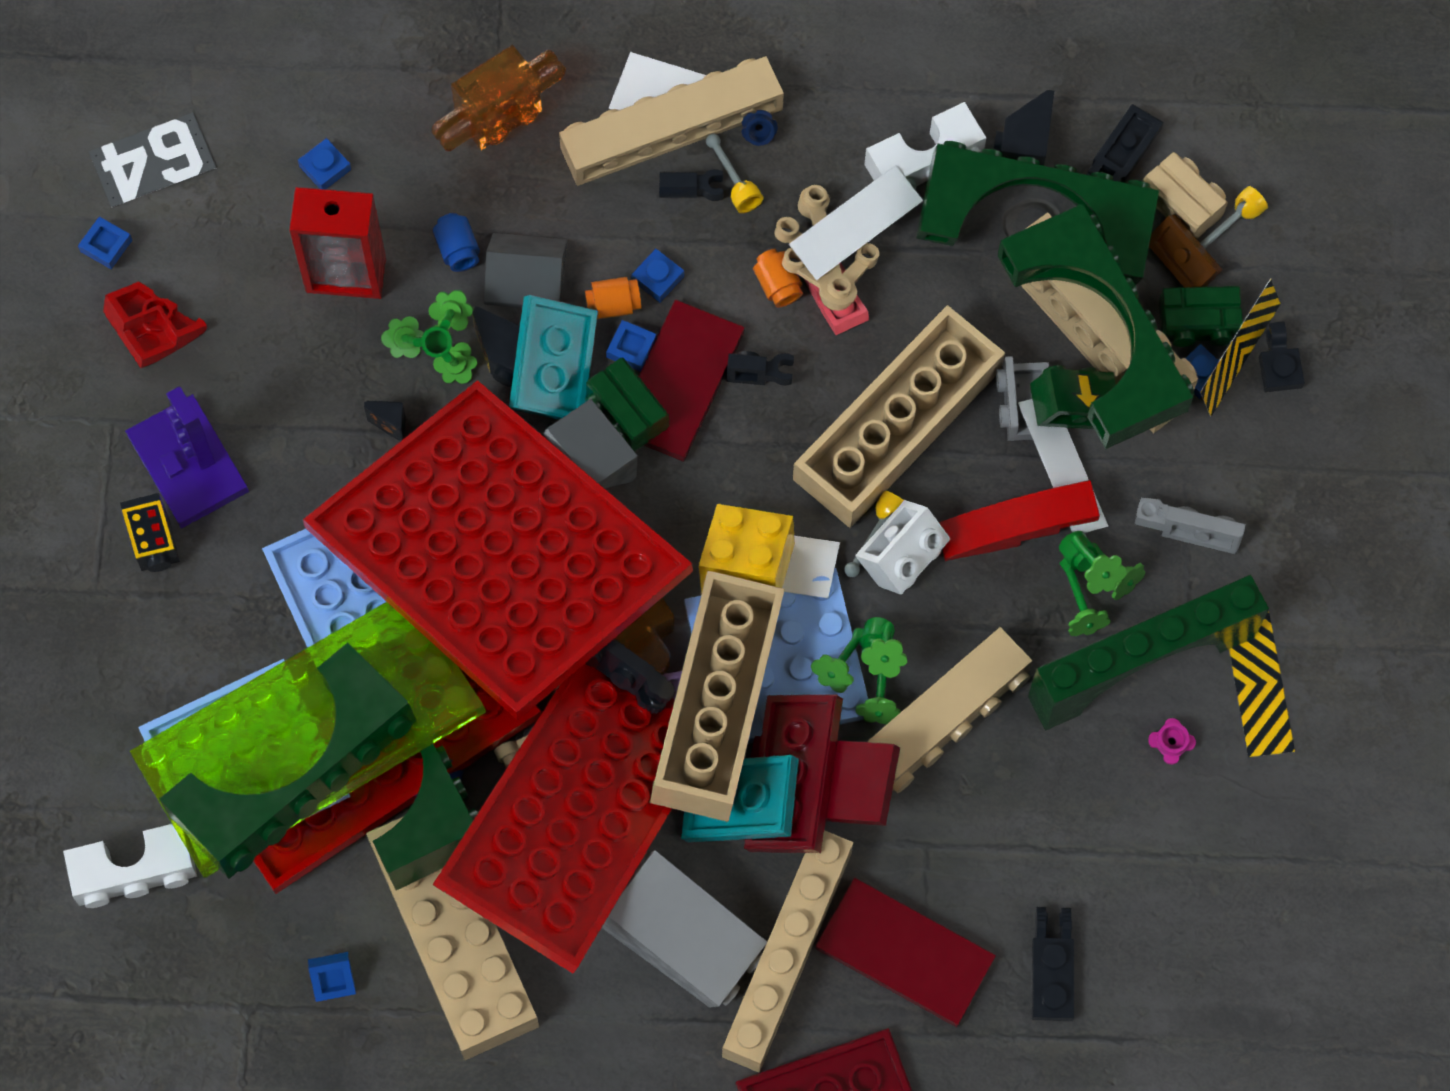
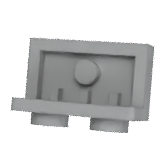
[996,356,1049,441]

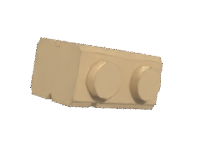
[1143,152,1228,239]

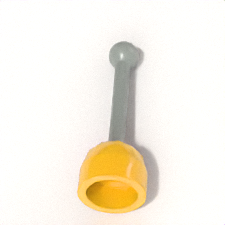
[706,133,764,213]
[1200,186,1268,248]
[844,491,904,577]

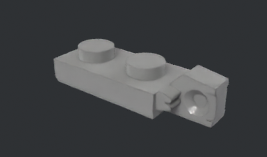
[1135,497,1246,554]

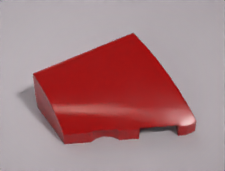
[103,281,207,368]

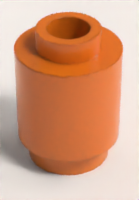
[753,249,803,308]
[585,277,641,319]

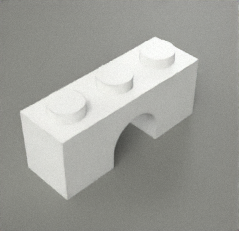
[865,102,986,189]
[63,823,197,908]

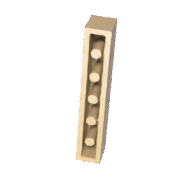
[559,56,784,186]
[867,627,1033,793]
[722,830,853,1073]

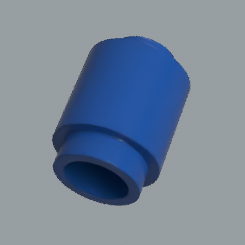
[432,213,480,272]

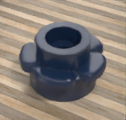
[741,110,778,146]

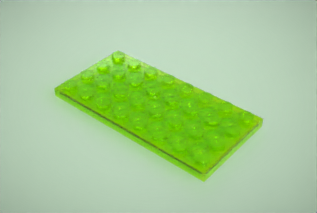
[129,602,486,878]

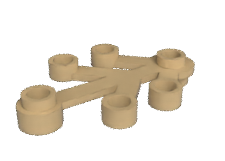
[774,185,879,311]

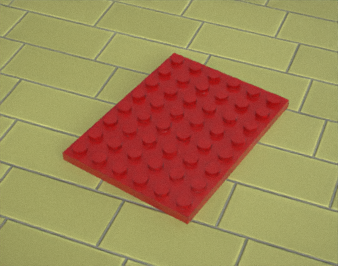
[303,380,693,720]

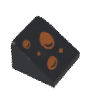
[364,401,406,441]

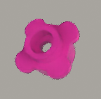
[1148,718,1196,765]

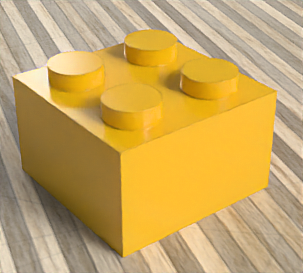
[699,504,795,593]

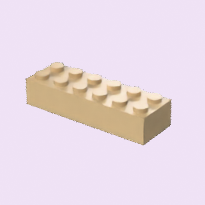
[1021,212,1198,434]
[793,305,1005,528]
[650,571,785,822]
[366,817,539,1060]

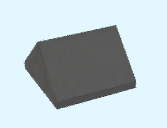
[484,233,568,308]
[543,399,638,488]

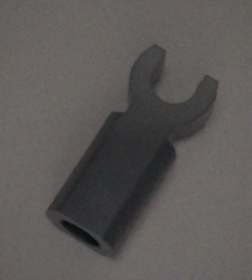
[659,169,723,201]

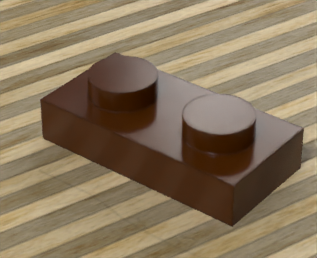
[1149,214,1223,288]

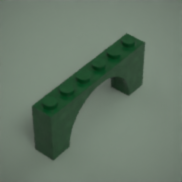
[916,141,1159,285]
[998,203,1194,450]
[1028,574,1269,731]
[159,642,417,879]
[295,643,478,891]

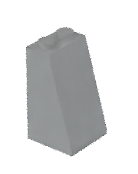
[602,850,767,1008]

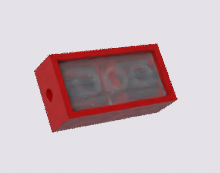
[289,187,386,299]

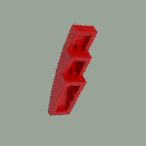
[939,480,1100,561]

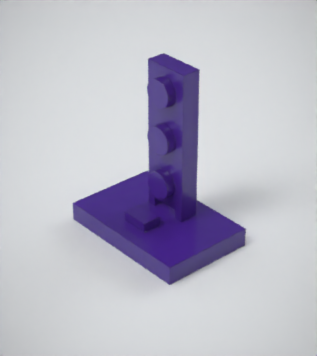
[125,386,249,529]

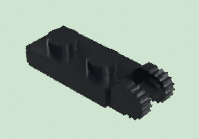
[1086,104,1164,183]
[585,639,675,714]
[1032,907,1074,1021]

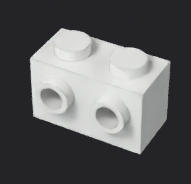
[855,500,951,595]

